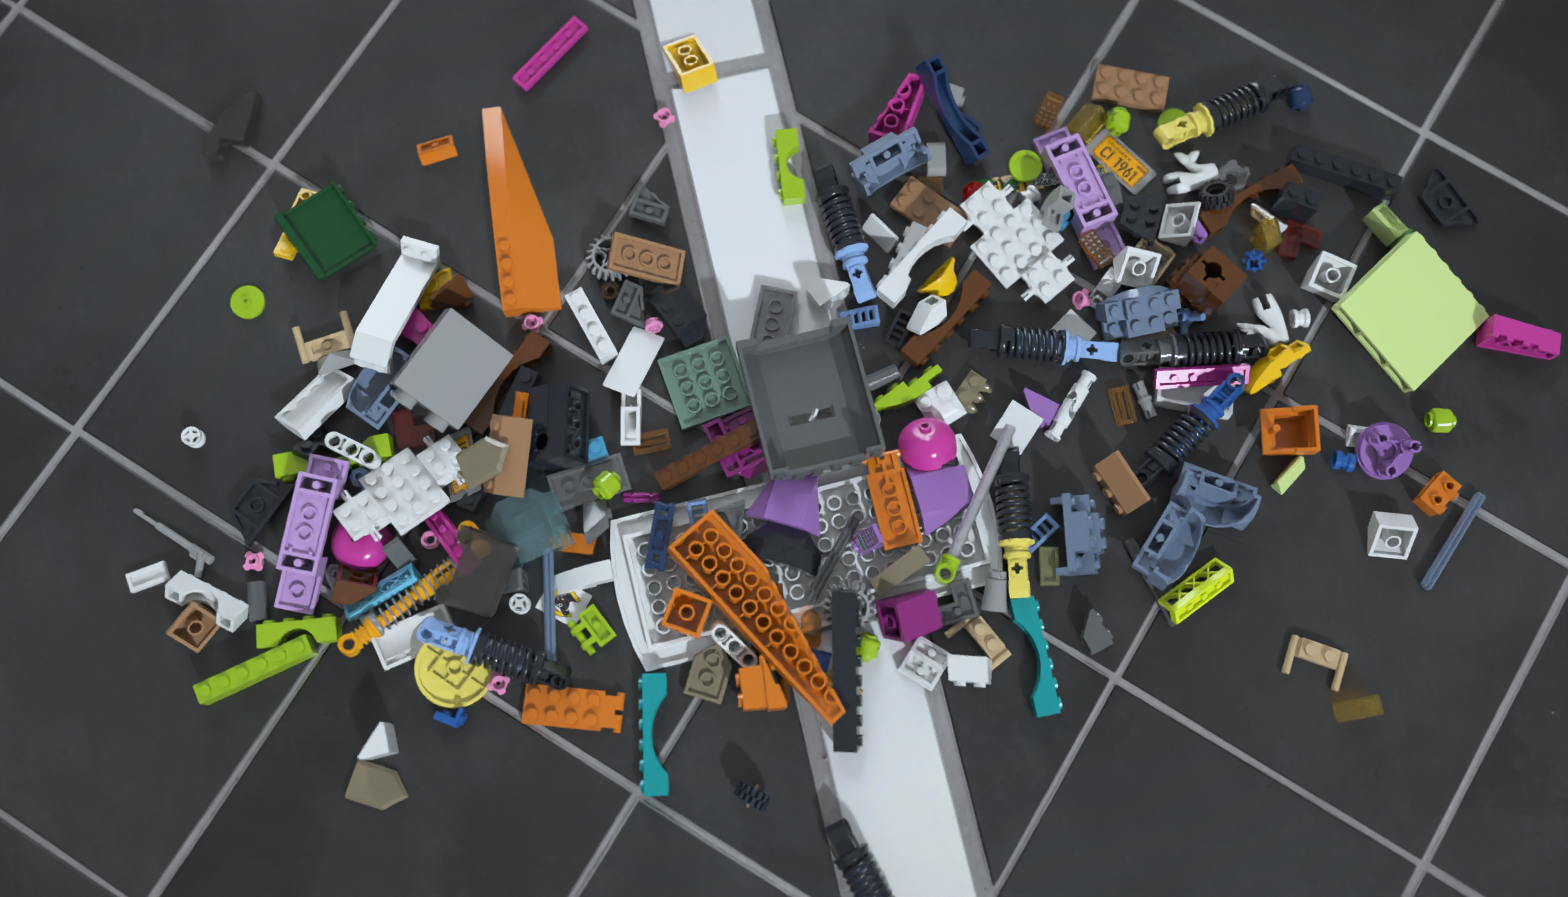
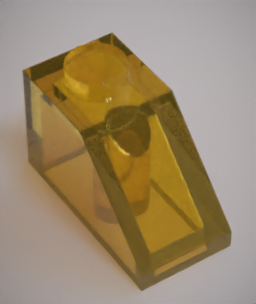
[1332,694,1384,723]

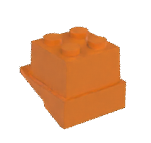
[1259,405,1321,456]
[735,655,787,712]

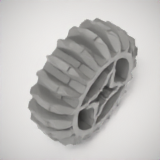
[586,232,629,282]
[822,579,876,628]

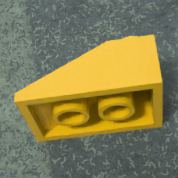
[662,35,718,94]

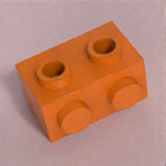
[1412,470,1462,517]

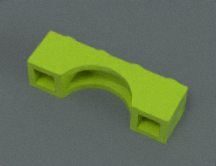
[772,128,806,206]
[256,614,342,650]

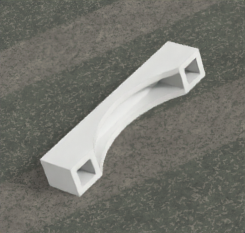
[876,208,967,309]

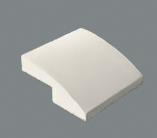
[897,636,952,691]

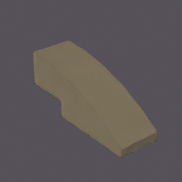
[869,545,931,597]

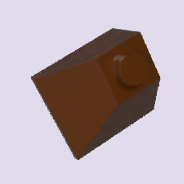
[429,273,473,311]
[332,563,379,605]

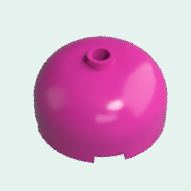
[898,418,957,471]
[331,522,393,571]

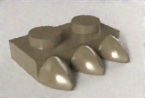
[955,369,992,414]

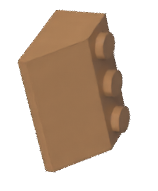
[1091,450,1151,517]

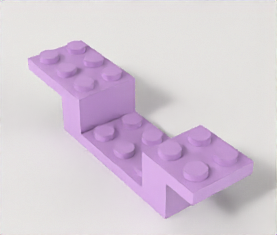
[1032,126,1125,270]
[274,453,350,615]

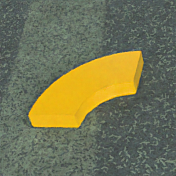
[419,267,453,312]

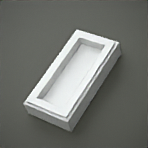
[125,561,171,593]

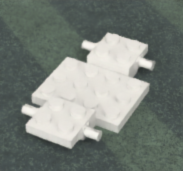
[960,181,1075,304]
[332,434,465,541]

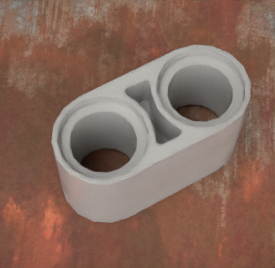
[926,142,946,177]

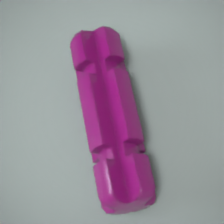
[623,491,661,504]

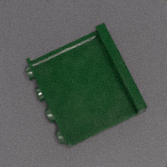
[274,180,378,283]

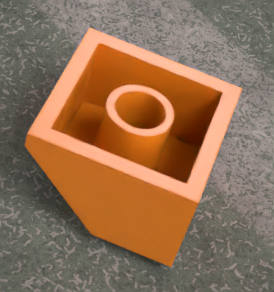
[661,587,713,640]

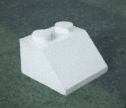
[1300,251,1358,302]
[1367,511,1419,560]
[947,654,992,688]

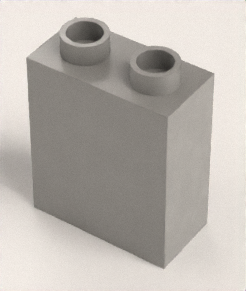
[389,308,514,433]

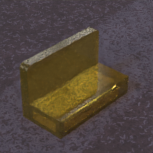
[1067,104,1107,145]

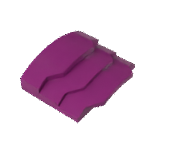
[702,406,767,479]

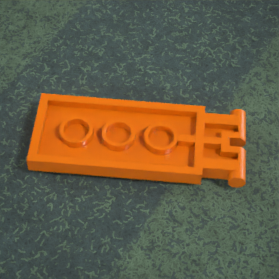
[862,449,923,551]
[521,684,625,733]

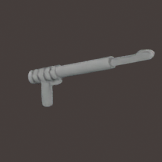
[133,508,215,578]

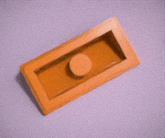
[416,135,458,166]
[513,392,529,419]

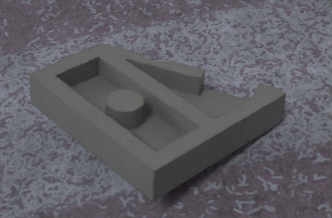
[610,279,645,329]

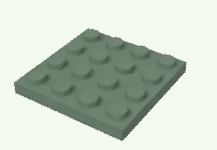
[657,335,751,431]

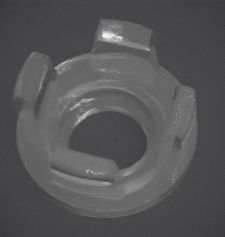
[1218,160,1250,192]

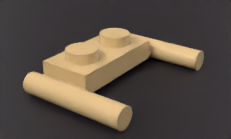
[292,311,354,364]
[944,616,1012,670]
[1281,635,1349,692]

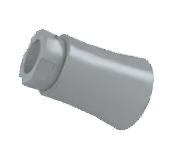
[980,570,1008,612]

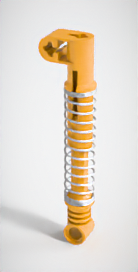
[338,521,494,657]

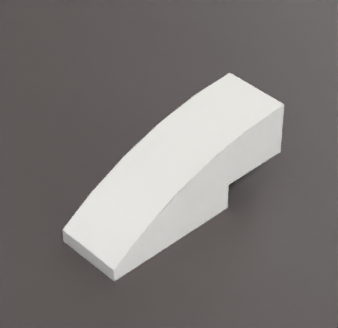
[621,389,642,446]
[555,559,615,595]

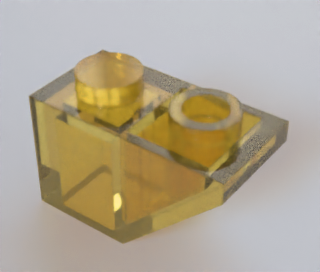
[1249,217,1283,257]

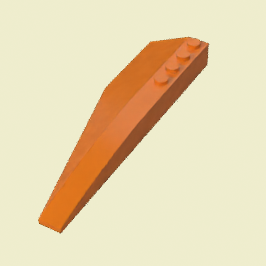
[482,107,562,317]
[668,509,846,726]

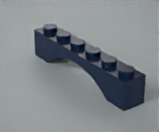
[915,53,991,166]

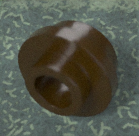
[601,281,620,300]

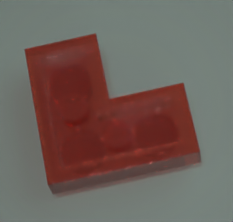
[1276,219,1324,261]
[391,409,438,450]

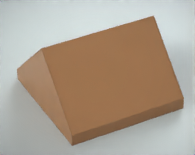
[165,601,221,653]

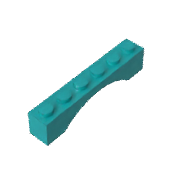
[1008,595,1062,718]
[638,673,670,796]

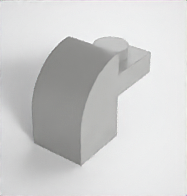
[1040,185,1076,233]

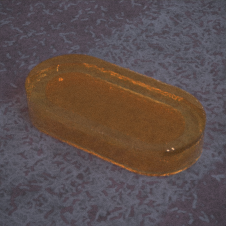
[801,610,821,650]

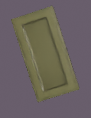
[1038,547,1060,586]

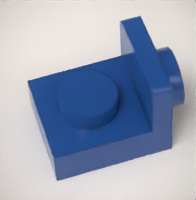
[433,707,467,728]

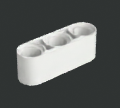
[325,432,381,469]
[710,620,757,668]

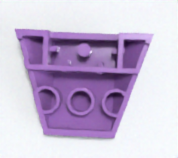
[903,463,974,536]
[745,474,820,537]

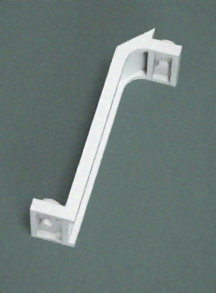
[349,236,440,374]

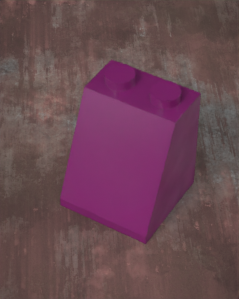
[875,588,943,643]

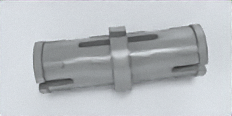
[1132,381,1158,420]

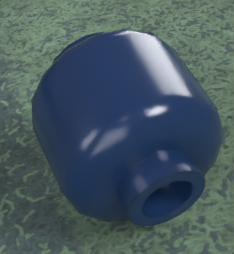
[1286,83,1313,112]

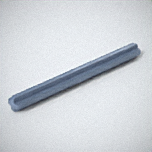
[1420,492,1486,590]
[542,549,557,662]

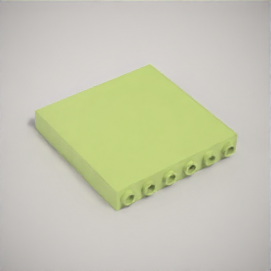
[1331,231,1489,393]

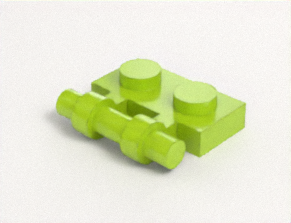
[567,604,617,656]

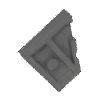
[629,182,670,226]
[714,499,745,539]

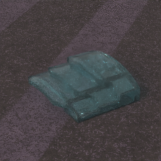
[484,488,576,573]

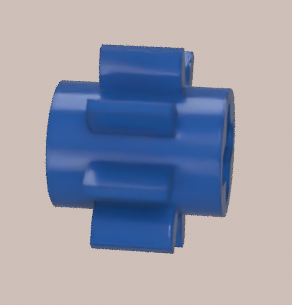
[1242,248,1267,273]

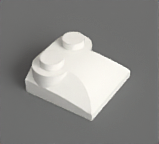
[915,380,967,425]

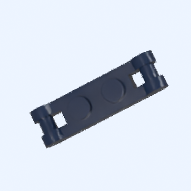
[645,500,676,572]

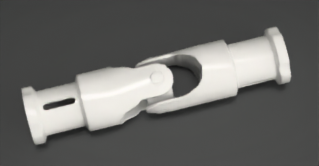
[1044,370,1097,442]

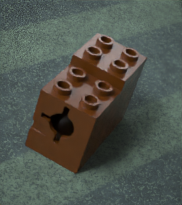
[1164,246,1248,325]

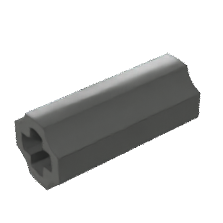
[866,364,901,392]
[247,581,269,623]

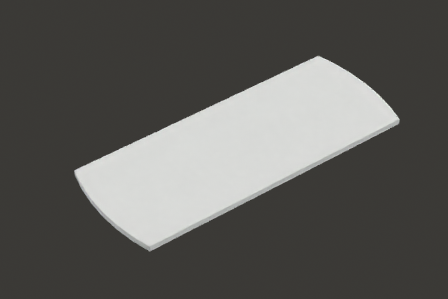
[610,433,1003,672]

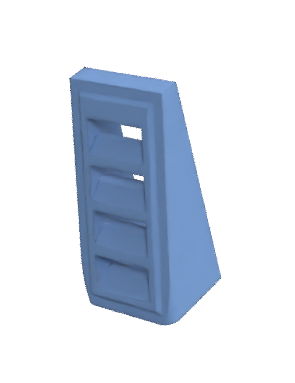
[839,305,880,330]
[687,498,709,527]
[1029,513,1061,553]

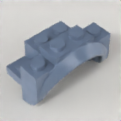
[849,126,932,197]
[1095,285,1181,340]
[346,346,410,430]
[1169,462,1262,531]
[1050,493,1107,576]
[1131,501,1206,591]

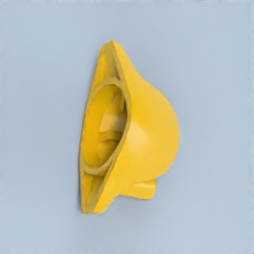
[917,257,957,297]

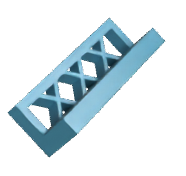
[343,563,422,622]

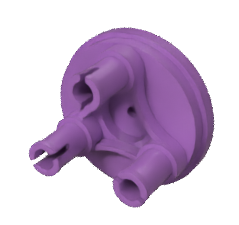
[1355,422,1422,480]

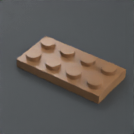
[1091,64,1169,113]
[890,176,968,249]
[607,232,686,286]

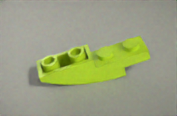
[874,364,942,412]

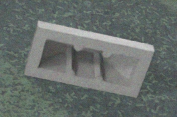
[317,349,354,375]

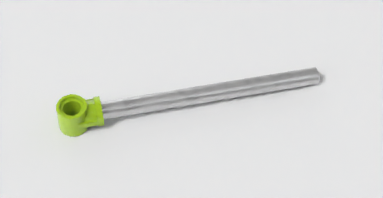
[933,424,1016,585]

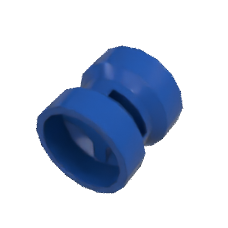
[1330,450,1356,473]

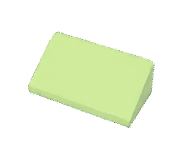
[1271,455,1305,495]

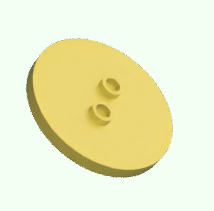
[414,630,493,708]

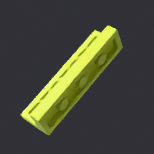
[1158,557,1234,624]

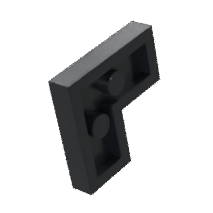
[292,427,340,461]

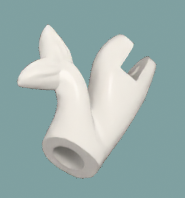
[1163,150,1219,195]
[1237,293,1289,348]

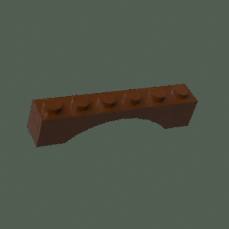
[1198,164,1305,239]
[899,270,992,369]
[464,331,553,438]
[654,419,760,492]

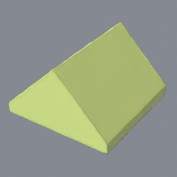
[1362,202,1408,247]

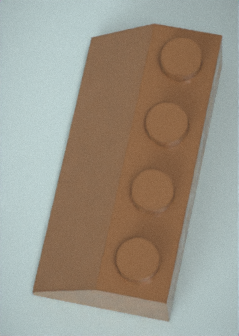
[483,414,533,498]

